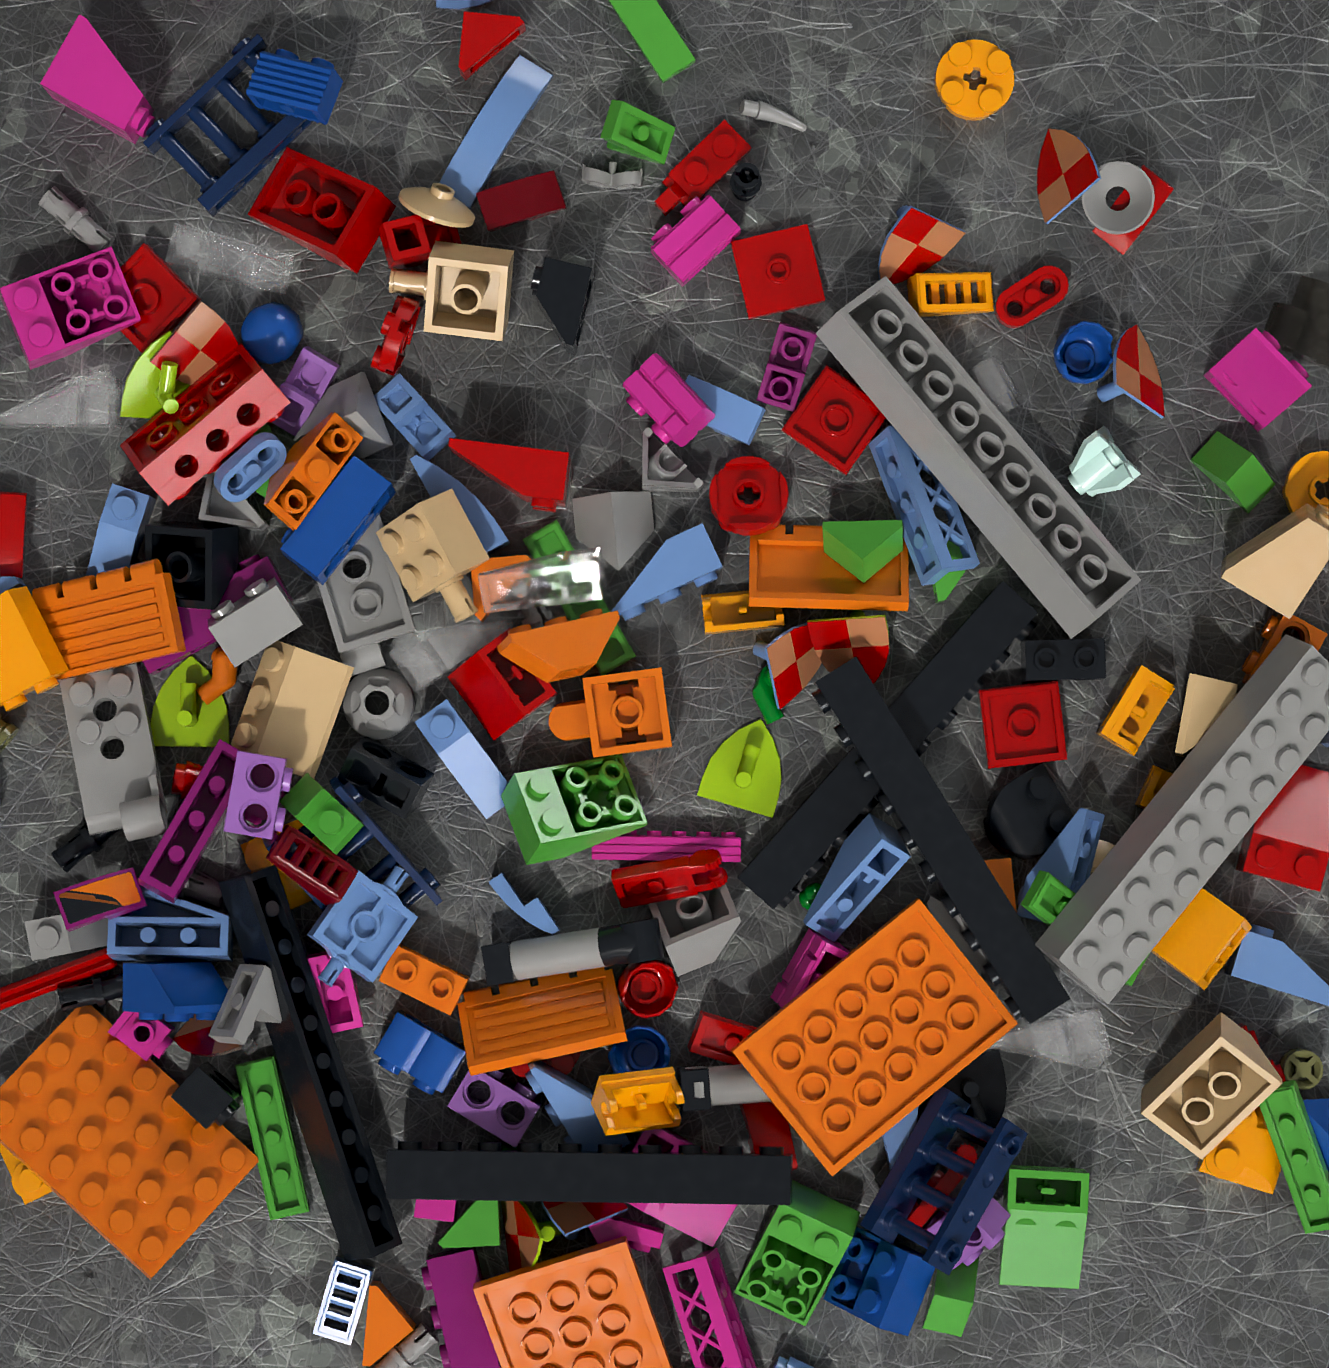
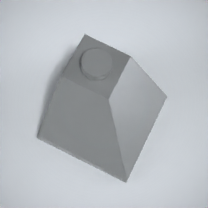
[648,874,741,977]

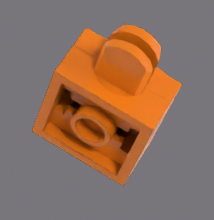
[548,667,672,758]

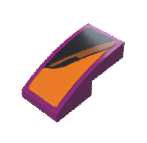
[53,867,147,932]

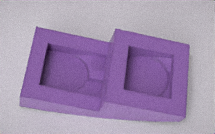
[271,346,341,436]

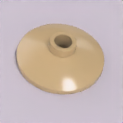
[398,183,475,228]

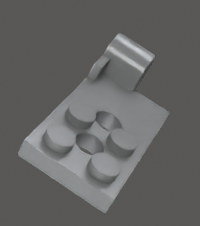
[317,514,416,676]
[59,663,169,841]

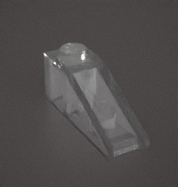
[165,223,295,295]
[0,369,122,428]
[478,547,607,613]
[389,619,515,694]
[989,1007,1112,1070]

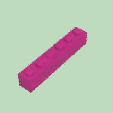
[592,830,741,862]

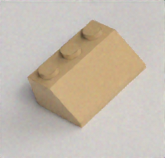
[231,641,354,779]
[1141,1012,1282,1160]

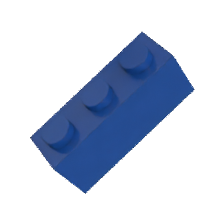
[280,456,396,585]

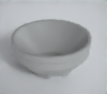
[1082,161,1155,234]
[343,668,415,740]

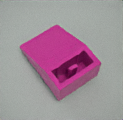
[0,246,141,370]
[1203,328,1312,432]
[629,1128,737,1247]

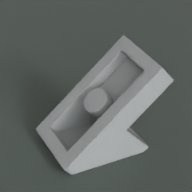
[208,964,282,1045]

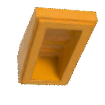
[907,272,994,317]

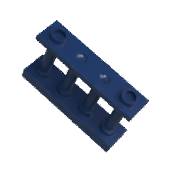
[143,34,314,217]
[262,776,443,911]
[860,1087,1028,1276]

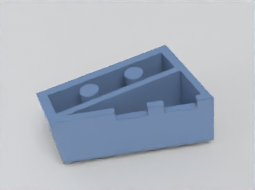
[107,886,234,962]

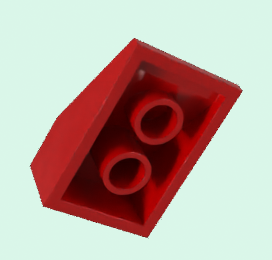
[248,147,396,274]
[448,438,571,512]
[1235,765,1329,892]

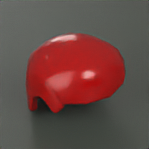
[618,959,679,1018]

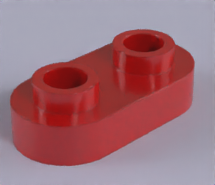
[995,266,1069,328]

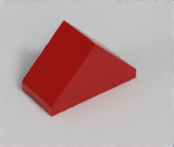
[458,11,526,81]

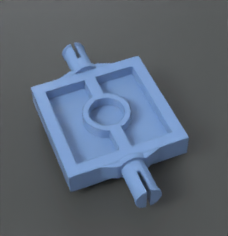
[307,866,418,987]

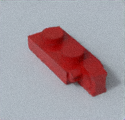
[655,119,752,216]

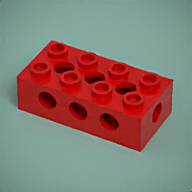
[120,343,291,506]

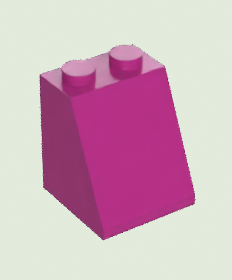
[40,14,155,144]

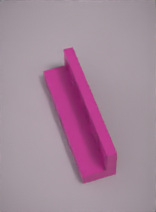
[662,1248,757,1368]

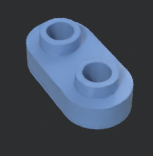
[214,432,287,502]

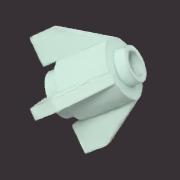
[1068,426,1141,497]

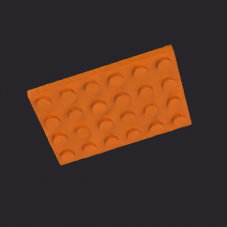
[731,898,1018,1177]
[0,1005,259,1280]

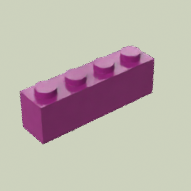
[143,554,293,675]
[138,739,239,904]
[421,1247,501,1368]

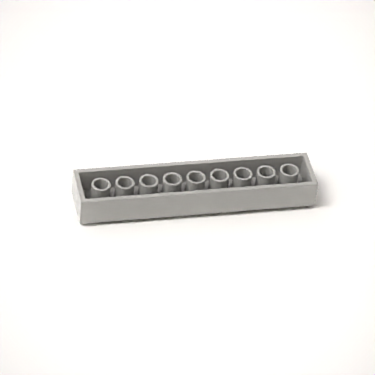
[815,276,1141,639]
[1035,634,1329,1004]

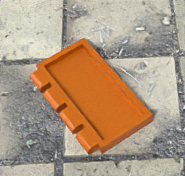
[748,524,909,611]
[32,559,186,681]
[457,967,628,1076]

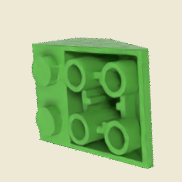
[501,754,648,865]
[999,1165,1090,1289]
[734,1180,860,1326]

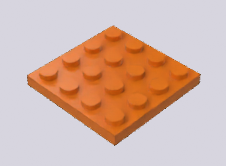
[473,1236,673,1368]

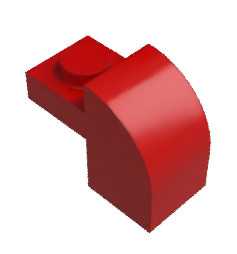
[378,215,462,269]

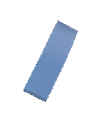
[439,55,553,210]

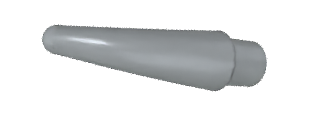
[739,99,807,132]

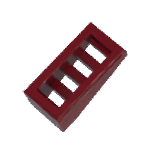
[266,825,358,905]

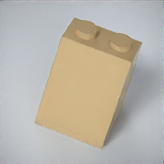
[1221,504,1329,619]

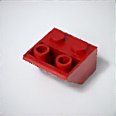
[447,628,558,741]

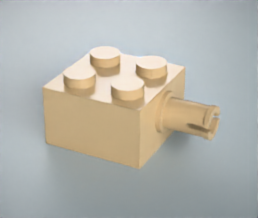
[389,241,514,341]
[376,489,490,623]

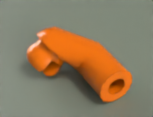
[196,646,238,705]

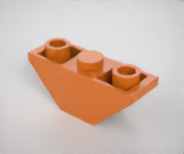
[264,412,363,530]
[497,609,620,683]

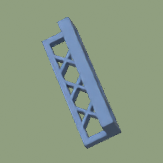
[868,426,980,586]

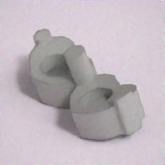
[581,162,643,189]

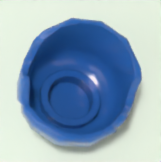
[240,302,303,364]
[1053,321,1113,385]
[608,1025,671,1074]

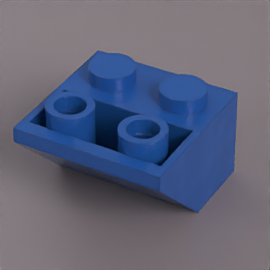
[122,961,228,1022]
[824,1226,935,1336]

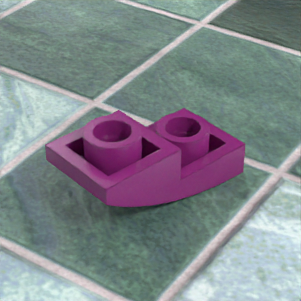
[756,322,817,412]

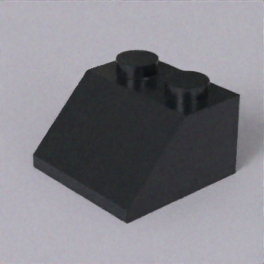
[531,257,594,356]
[145,521,239,610]

